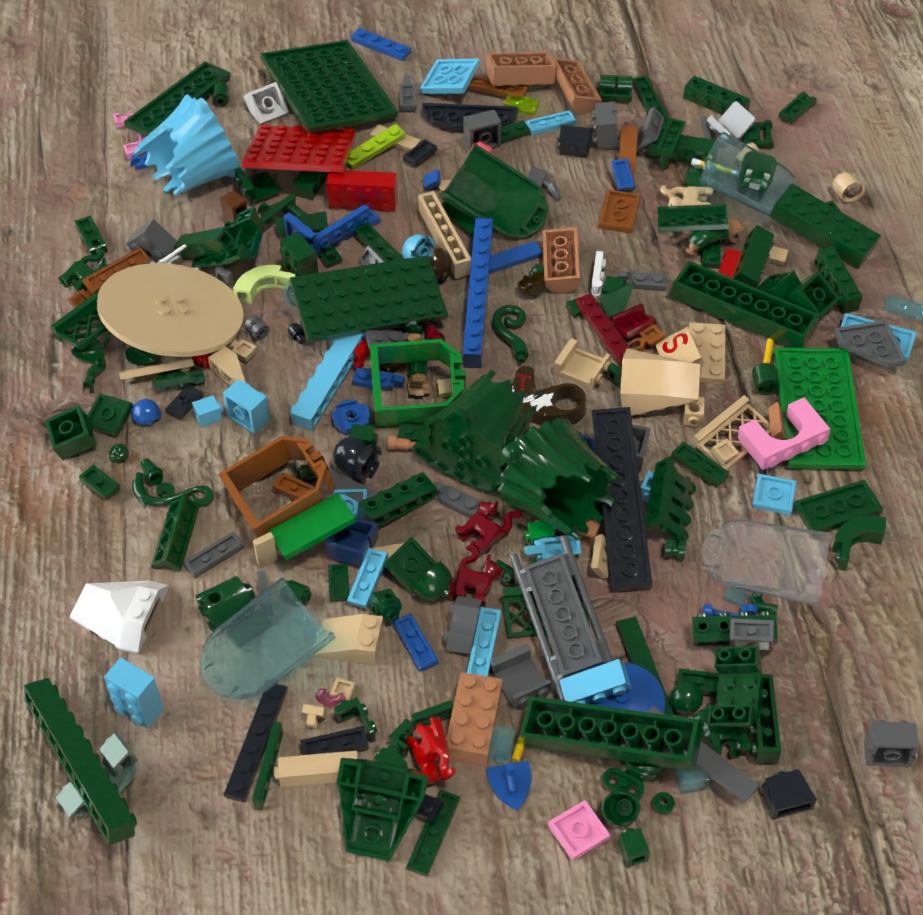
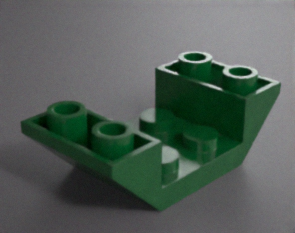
[708,646,763,727]

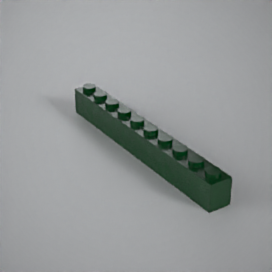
[24,677,137,846]

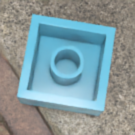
[223,379,270,434]

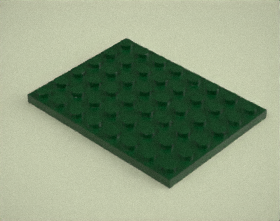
[260,40,399,133]

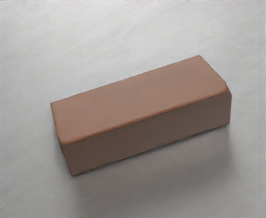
[768,402,785,440]

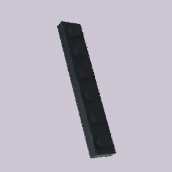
[224,682,288,803]

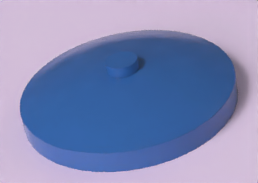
[587,663,665,713]

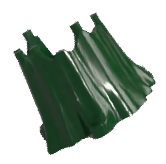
[413,370,536,493]
[498,418,619,541]

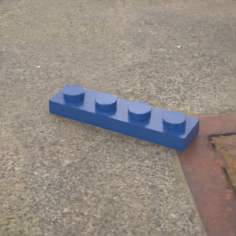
[351,28,411,61]

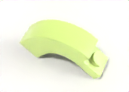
[233,265,296,304]

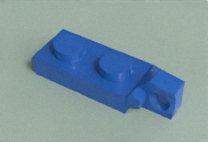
[352,368,405,391]

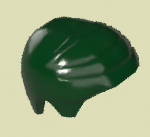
[602,790,641,826]

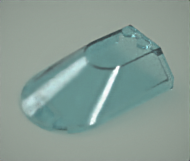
[700,132,801,217]
[200,577,335,699]

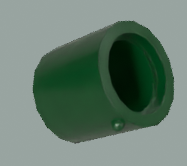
[752,363,780,395]

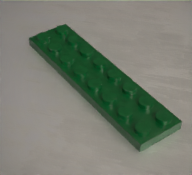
[124,61,231,137]

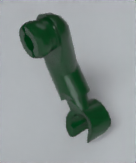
[82,357,106,393]

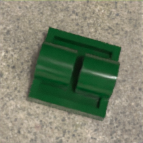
[600,75,633,102]

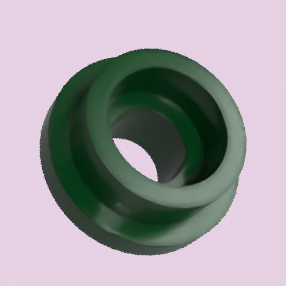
[653,792,675,814]

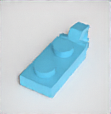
[524,535,582,559]

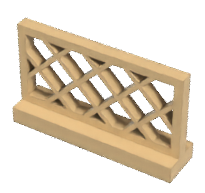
[690,395,771,470]

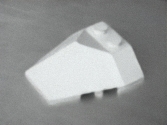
[70,581,169,655]

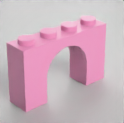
[738,398,830,470]

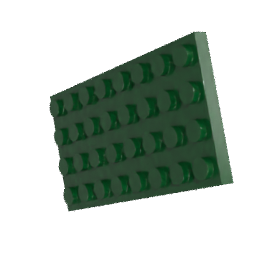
[289,255,448,343]

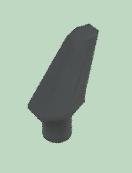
[542,179,561,201]

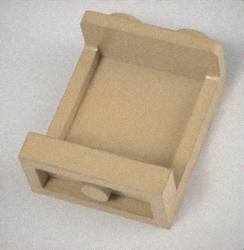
[554,338,612,390]

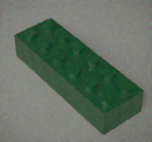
[770,183,881,269]

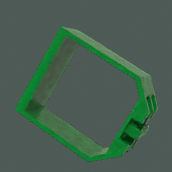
[370,339,466,428]

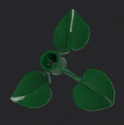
[71,331,156,365]

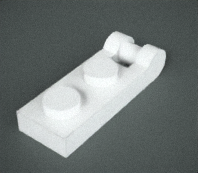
[591,251,606,299]

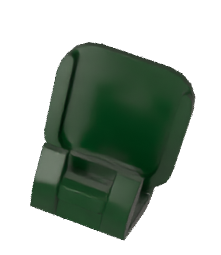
[739,151,777,193]

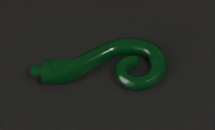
[492,305,529,364]

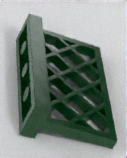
[657,203,729,232]
[51,291,108,350]
[502,581,590,639]

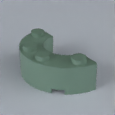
[56,733,138,817]

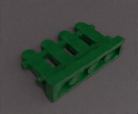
[645,456,696,541]

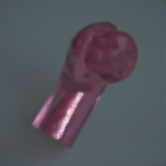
[316,688,346,708]

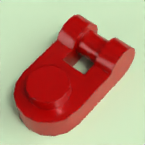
[353,339,371,368]

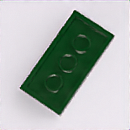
[794,479,883,536]

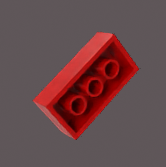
[326,170,398,212]

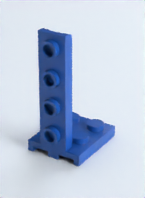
[284,205,370,259]

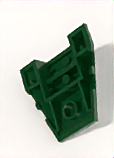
[191,206,264,268]
[337,758,428,861]

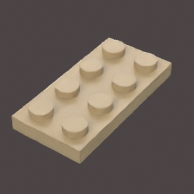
[689,322,725,384]

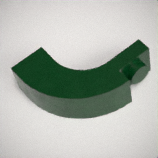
[832,515,887,571]

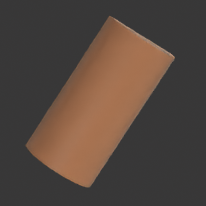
[552,57,602,114]
[543,227,580,294]

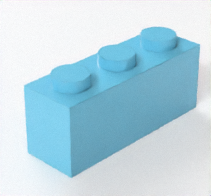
[560,659,632,704]

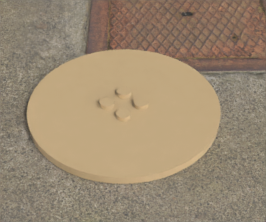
[97,263,243,357]

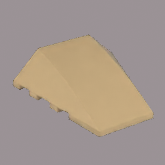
[620,348,701,416]

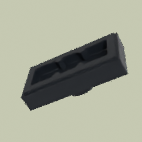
[403,139,437,168]
[165,385,203,420]

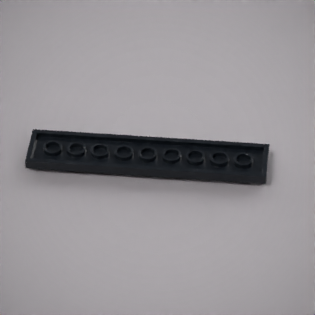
[591,407,653,592]

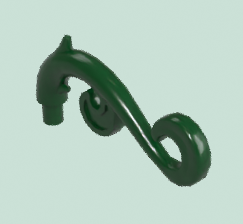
[132,472,214,508]

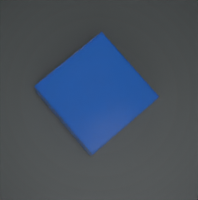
[424,169,441,191]

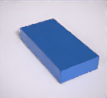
[611,158,635,192]

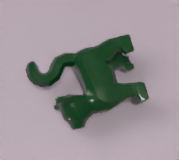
[58,247,107,292]
[692,702,752,759]

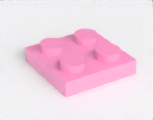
[548,800,610,861]

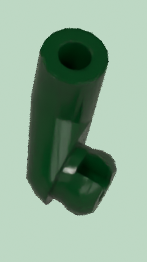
[496,559,515,585]
[750,591,778,615]

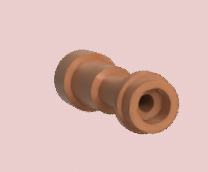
[387,435,416,451]

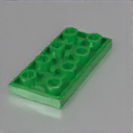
[268,493,357,560]

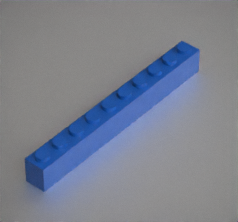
[463,218,493,368]

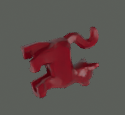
[455,501,523,554]
[448,545,503,608]

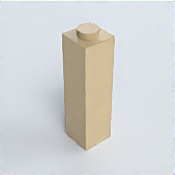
[274,751,358,787]

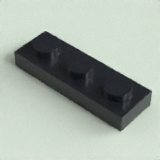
[300,726,369,755]

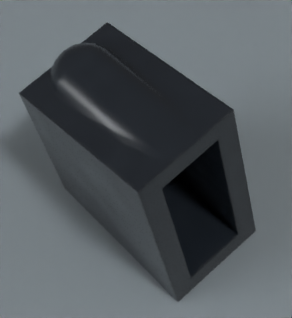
[557,125,593,158]
[761,769,817,820]

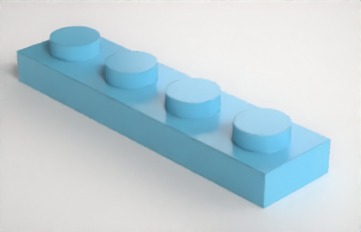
[467,607,501,677]

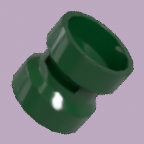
[664,537,687,560]

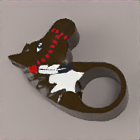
[510,366,586,425]

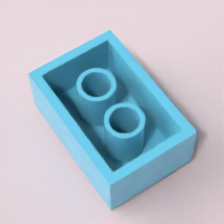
[104,657,164,728]

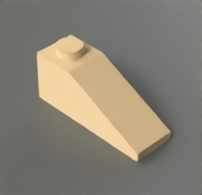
[208,346,246,386]

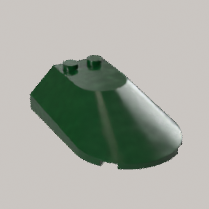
[439,144,548,239]

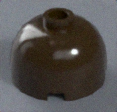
[428,248,451,282]

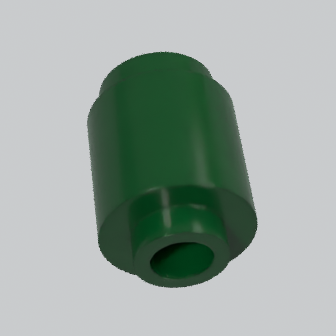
[213,82,229,106]
[280,580,312,605]

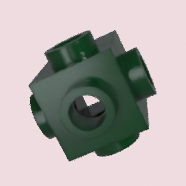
[369,589,402,623]

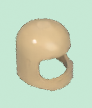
[832,172,865,203]

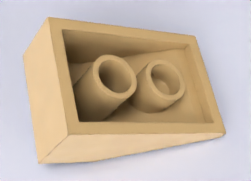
[315,614,384,665]

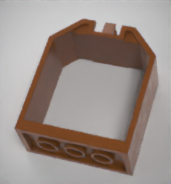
[218,436,336,538]

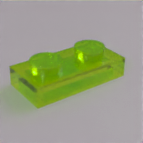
[504,93,539,115]

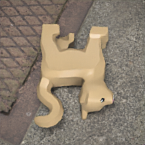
[660,185,713,206]

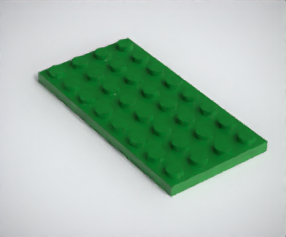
[774,347,866,470]

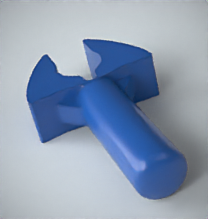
[130,152,148,170]

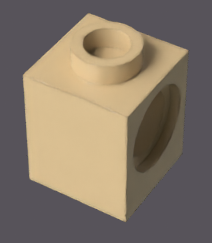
[683,397,704,426]

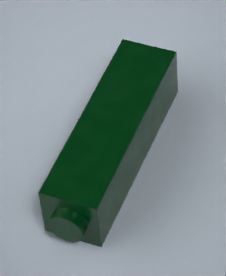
[174,227,235,259]

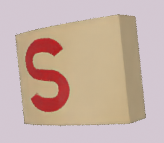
[656,327,706,367]

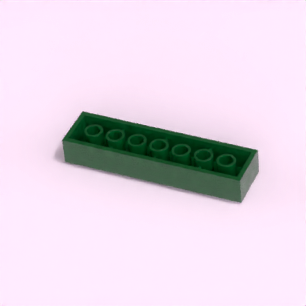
[671,261,820,348]
[520,696,703,771]

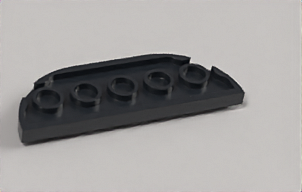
[422,103,518,131]

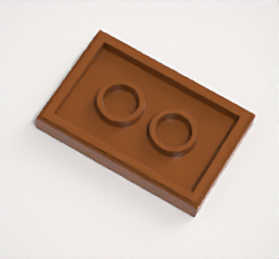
[598,189,641,234]

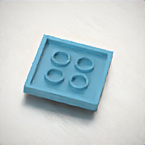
[420,59,481,94]

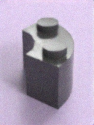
[444,596,482,654]

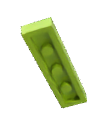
[347,124,406,170]

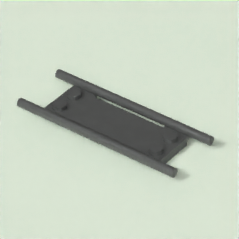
[510,535,613,701]

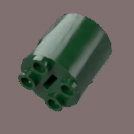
[195,576,256,632]

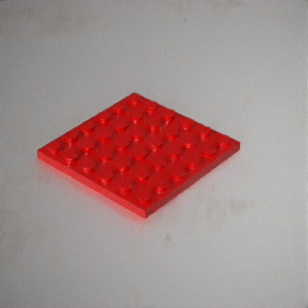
[242,124,356,172]

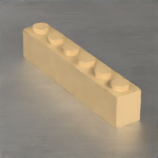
[418,191,472,279]

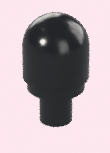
[288,323,305,344]

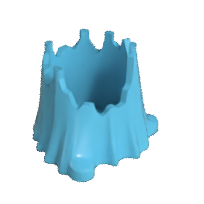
[132,94,240,196]

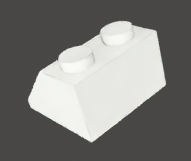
[243,82,289,124]

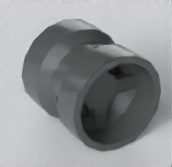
[244,315,270,340]

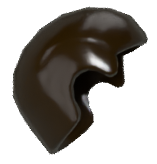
[517,271,545,296]

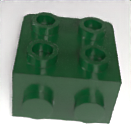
[234,167,280,204]

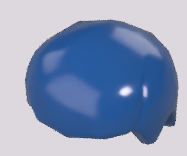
[131,399,162,426]

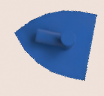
[486,761,532,811]

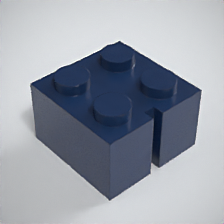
[325,517,379,567]

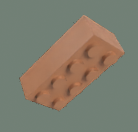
[485,52,556,86]
[446,672,503,767]

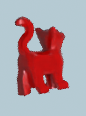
[406,717,456,785]

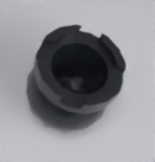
[332,437,382,482]

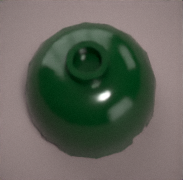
[413,561,453,601]

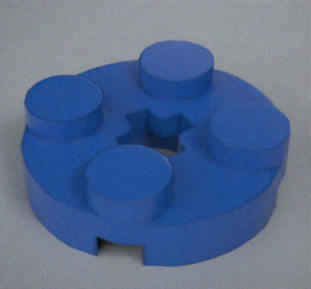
[332,400,370,435]

